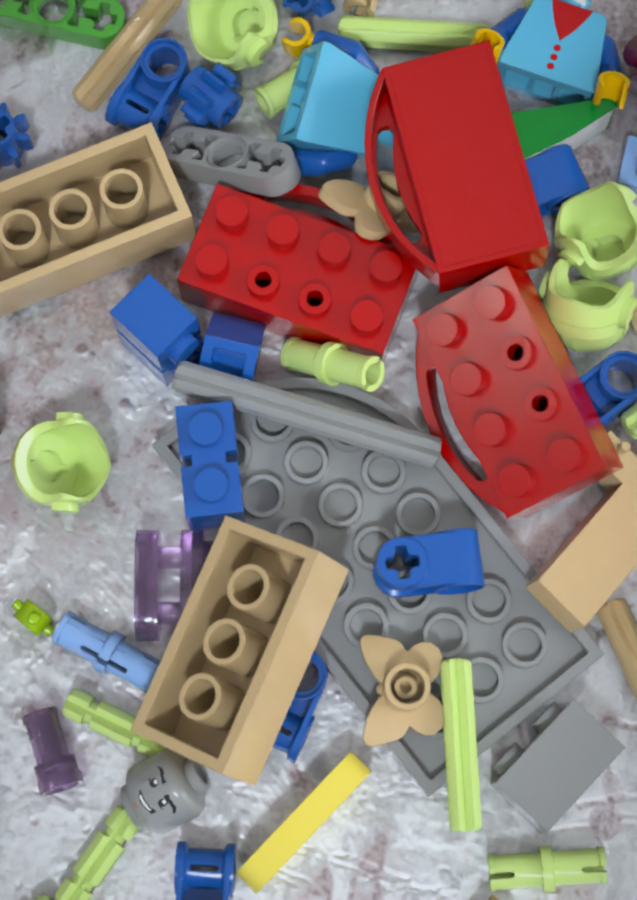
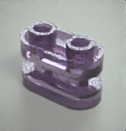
[134,529,214,642]

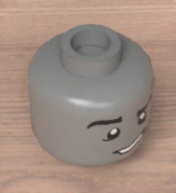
[120,748,211,834]

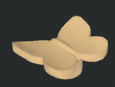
[318,170,419,240]
[359,635,444,746]

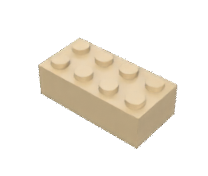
[0,122,196,318]
[130,515,349,786]

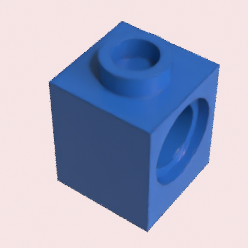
[199,312,266,381]

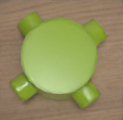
[11,599,55,637]

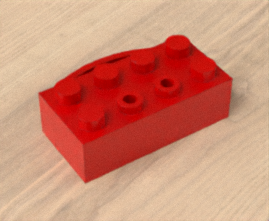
[364,40,550,293]
[177,184,418,363]
[413,265,624,518]

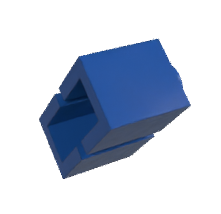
[109,273,203,387]
[175,401,246,531]

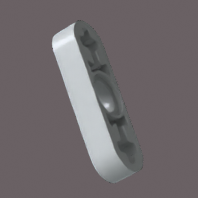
[161,126,301,197]

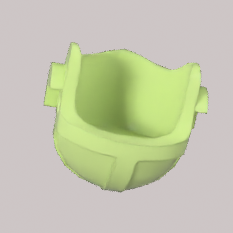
[187,0,278,71]
[554,181,637,280]
[539,258,637,352]
[11,412,111,514]

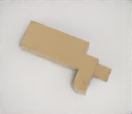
[525,430,637,633]

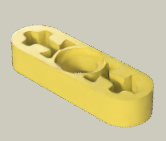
[235,751,372,894]

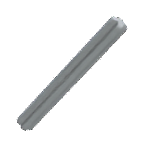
[172,360,442,468]

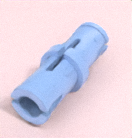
[52,611,160,693]

